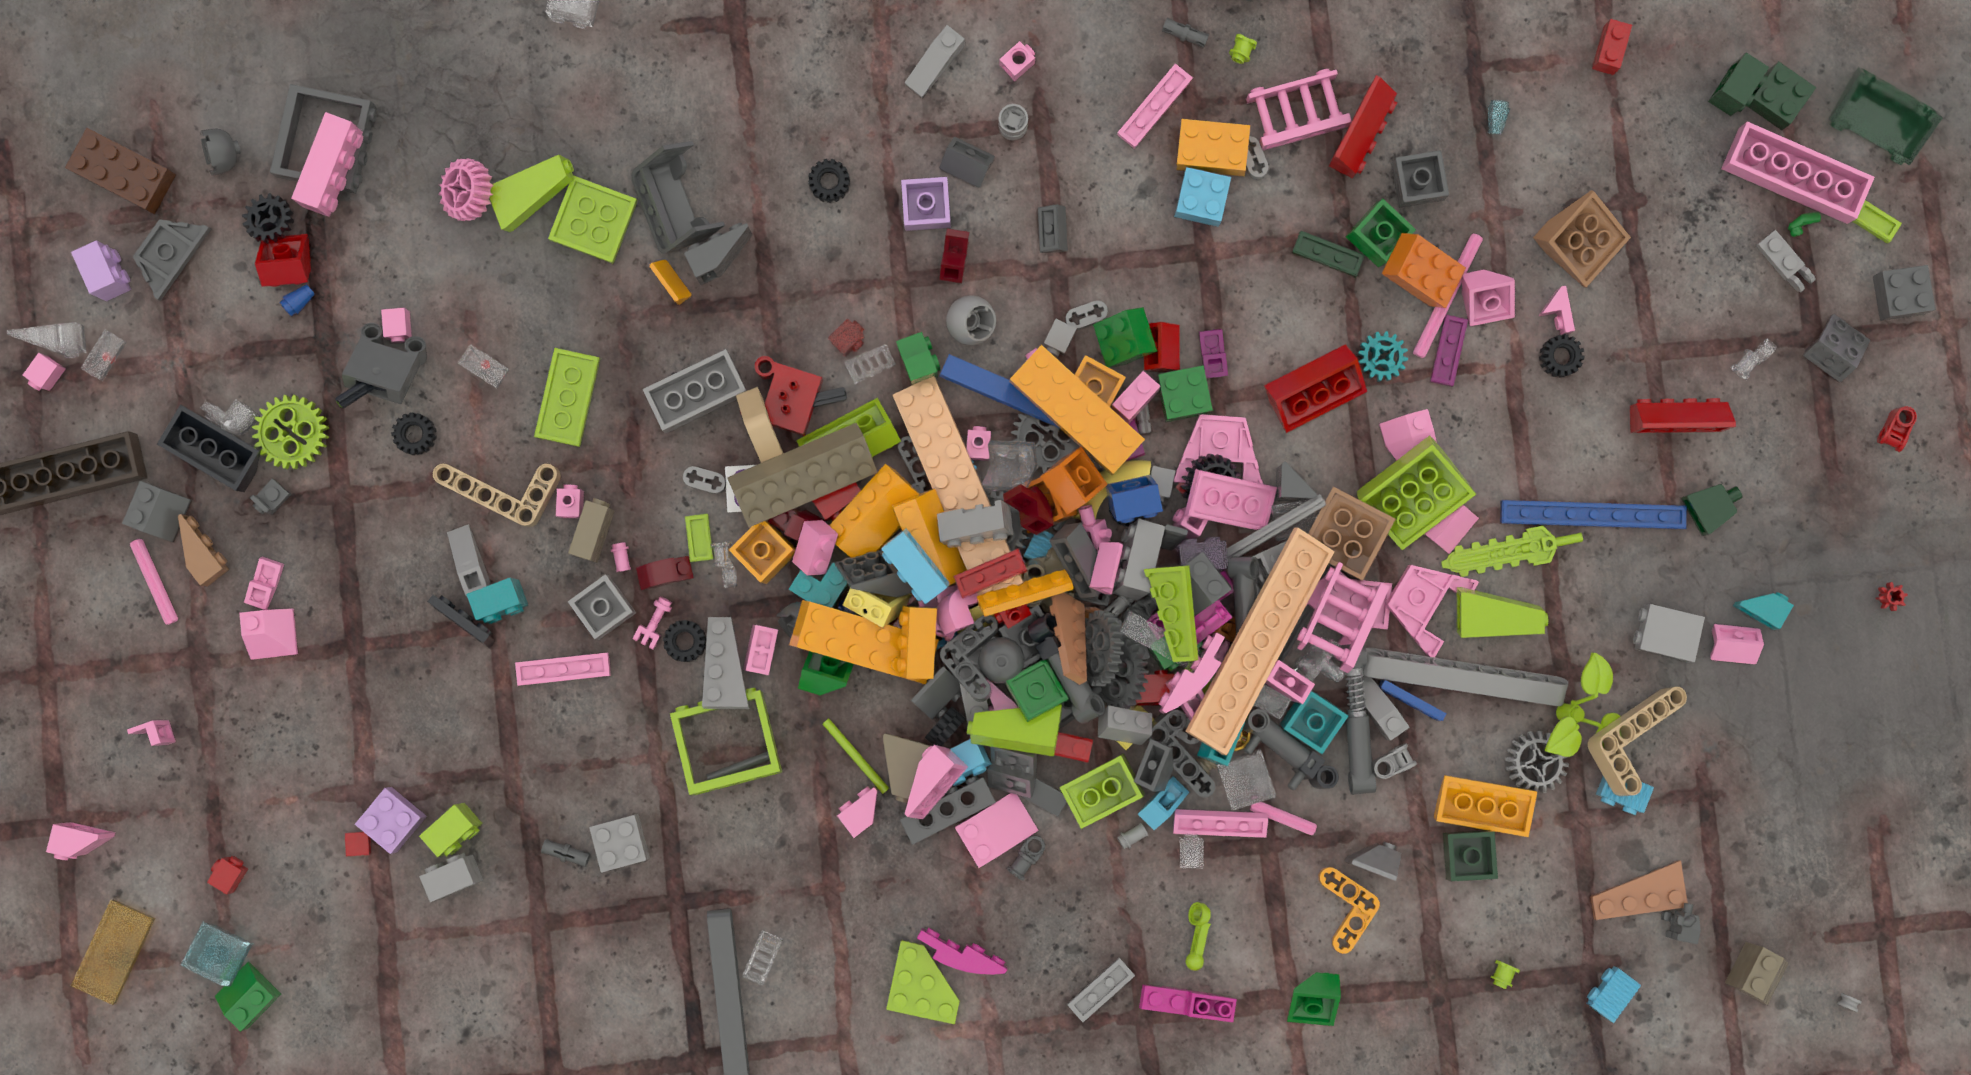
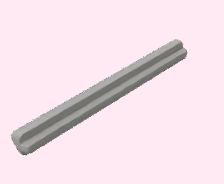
[1223,494,1326,562]

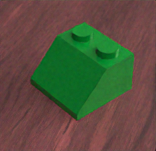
[215,962,281,1032]

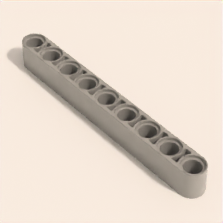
[1362,648,1568,706]

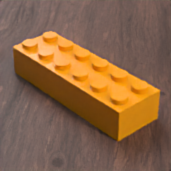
[1009,345,1145,475]
[789,600,939,685]

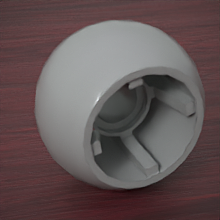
[946,295,996,345]

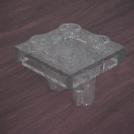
[1295,636,1346,682]

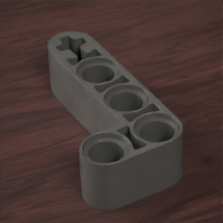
[1147,708,1215,798]

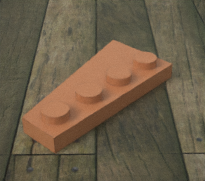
[1049,592,1087,685]
[1590,860,1688,920]

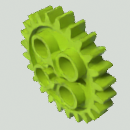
[252,395,329,469]

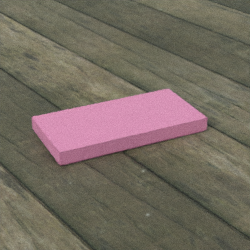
[1184,469,1277,530]

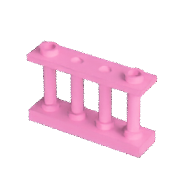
[1246,69,1352,151]
[1297,562,1389,673]

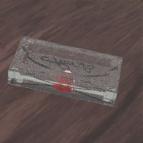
[81,330,127,381]
[458,344,510,389]

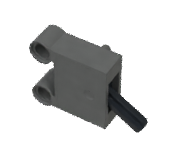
[335,323,427,408]

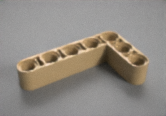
[736,387,784,463]
[433,464,561,527]
[1588,687,1687,796]

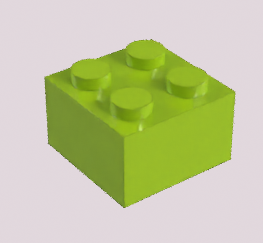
[419,803,483,857]

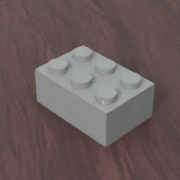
[1112,519,1165,601]

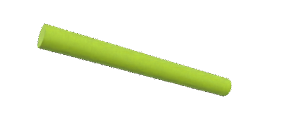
[822,719,889,794]

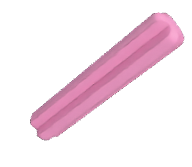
[1250,800,1317,835]

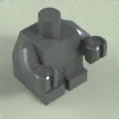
[1661,903,1701,944]

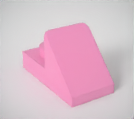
[1539,286,1575,335]

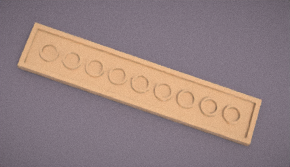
[893,376,1024,595]
[1185,528,1335,755]

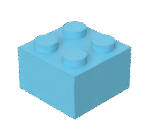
[1174,167,1231,227]

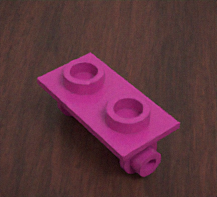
[1194,599,1232,644]

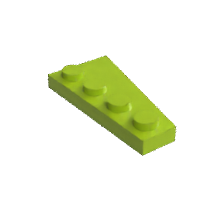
[1143,565,1198,662]

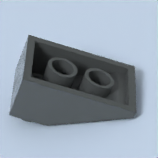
[1148,549,1232,616]

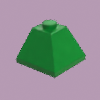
[798,651,854,695]
[1287,972,1341,1026]

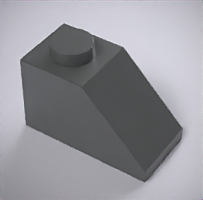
[1134,739,1173,792]

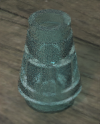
[1488,100,1511,134]

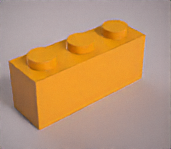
[897,606,937,679]

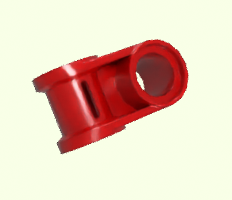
[1877,406,1917,452]

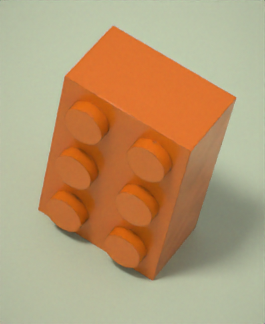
[1382,233,1466,308]

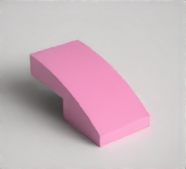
[244,557,284,610]

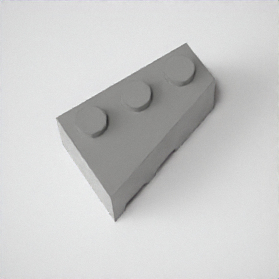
[937,500,1013,548]

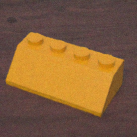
[829,464,920,558]
[892,488,967,586]

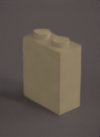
[568,498,615,563]

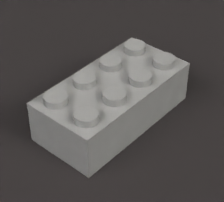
[643,349,747,433]

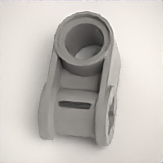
[1372,743,1417,779]

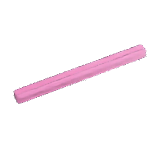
[1413,234,1483,358]

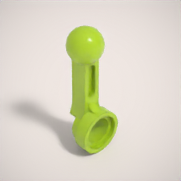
[1185,902,1211,971]

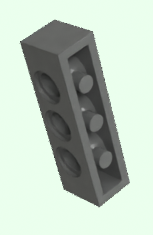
[900,775,996,845]

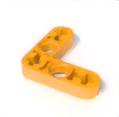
[1318,867,1380,954]

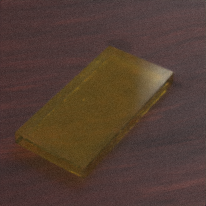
[71,899,155,1005]

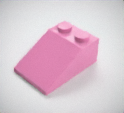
[905,745,968,819]
[955,793,1039,868]

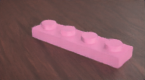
[1117,64,1193,149]
[515,653,611,686]
[1173,809,1268,838]

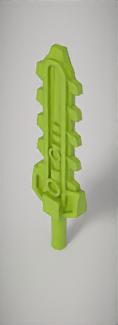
[1441,526,1583,577]

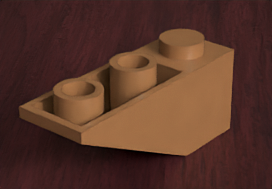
[178,514,229,587]

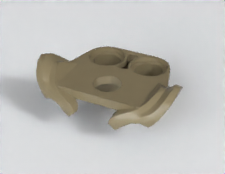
[1023,547,1074,613]

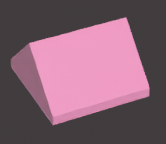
[1425,505,1479,554]

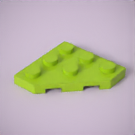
[886,940,960,1024]

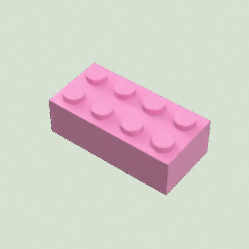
[291,112,363,217]

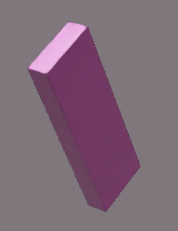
[1430,315,1468,387]

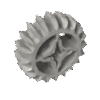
[1505,731,1569,793]

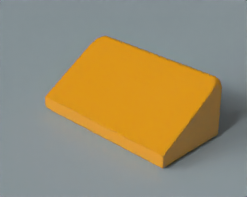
[649,260,692,305]

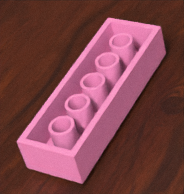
[1721,122,1875,224]

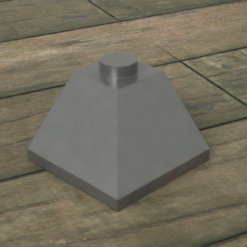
[1345,841,1402,881]

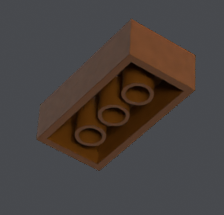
[65,128,176,215]

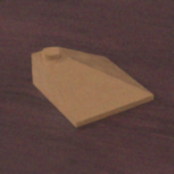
[1533,190,1631,288]
[1308,487,1396,581]

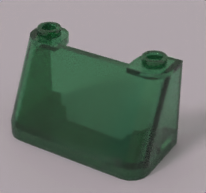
[1829,67,1943,165]

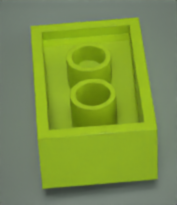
[1059,753,1145,829]

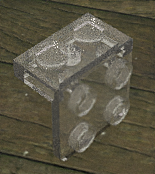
[982,440,1038,491]

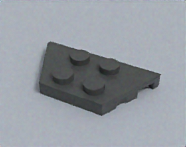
[133,219,211,301]

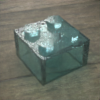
[181,922,253,986]

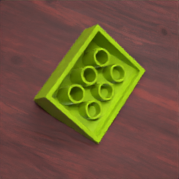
[1357,435,1476,550]

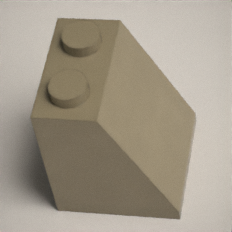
[883,733,930,803]
[1725,942,1789,1006]

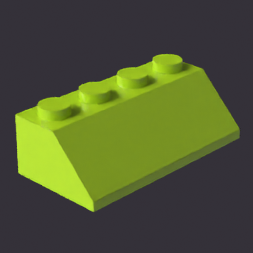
[796,398,901,458]

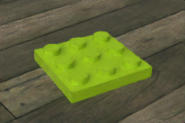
[548,176,638,264]

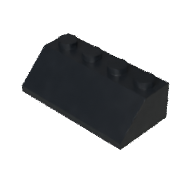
[157,404,261,492]

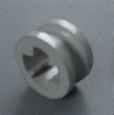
[1837,993,1862,1013]

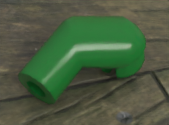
[1788,211,1821,237]

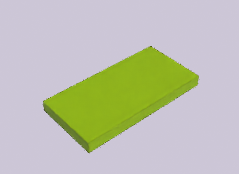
[534,348,600,447]

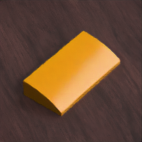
[1434,775,1537,837]

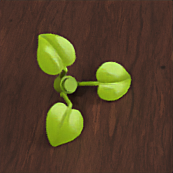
[1545,653,1621,757]

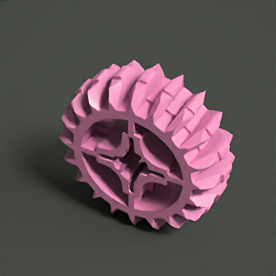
[439,158,494,221]

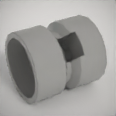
[998,104,1028,140]

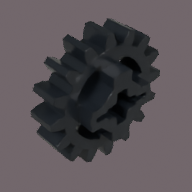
[242,193,294,244]

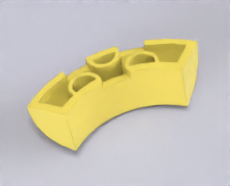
[1072,460,1151,520]

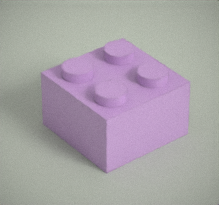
[901,177,951,231]
[71,240,131,301]
[355,787,427,854]

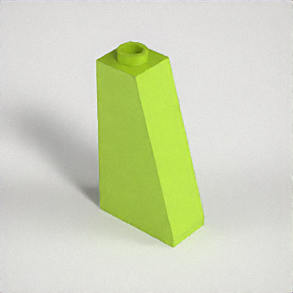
[489,155,574,232]
[1456,587,1548,638]
[967,704,1062,756]

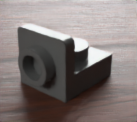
[250,478,292,515]

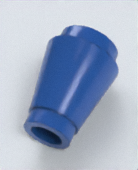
[279,284,315,317]

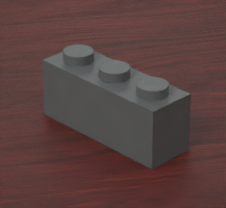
[1049,523,1101,598]

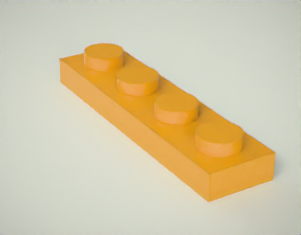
[976,569,1073,617]

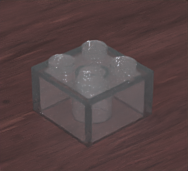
[1217,749,1277,811]

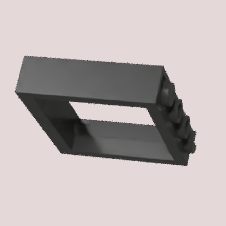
[270,84,377,194]

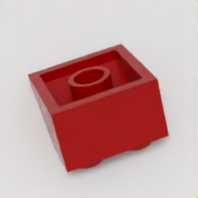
[255,234,311,287]

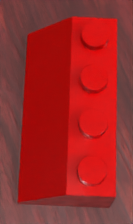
[1329,75,1397,179]
[1264,344,1368,433]
[1630,398,1736,433]

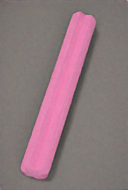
[130,539,178,625]

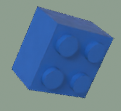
[1105,475,1163,523]

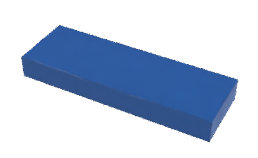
[1378,680,1447,721]

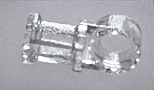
[1731,338,1777,380]
[711,542,738,588]

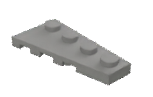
[702,617,750,709]

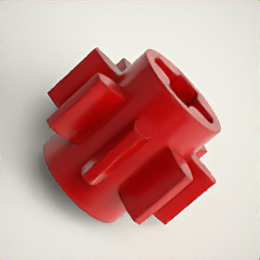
[1875,582,1908,611]

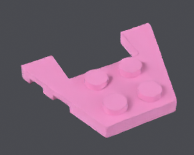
[1173,414,1263,484]
[1385,565,1479,657]
[1306,571,1369,661]

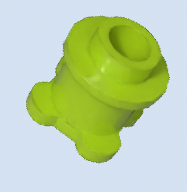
[1229,34,1257,64]
[1490,960,1520,989]

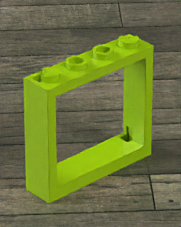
[670,688,782,796]

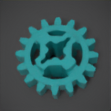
[1357,331,1408,382]

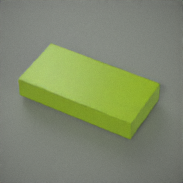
[1852,200,1902,244]
[685,514,714,562]

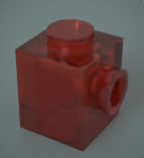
[828,318,865,357]

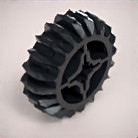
[1180,454,1241,504]

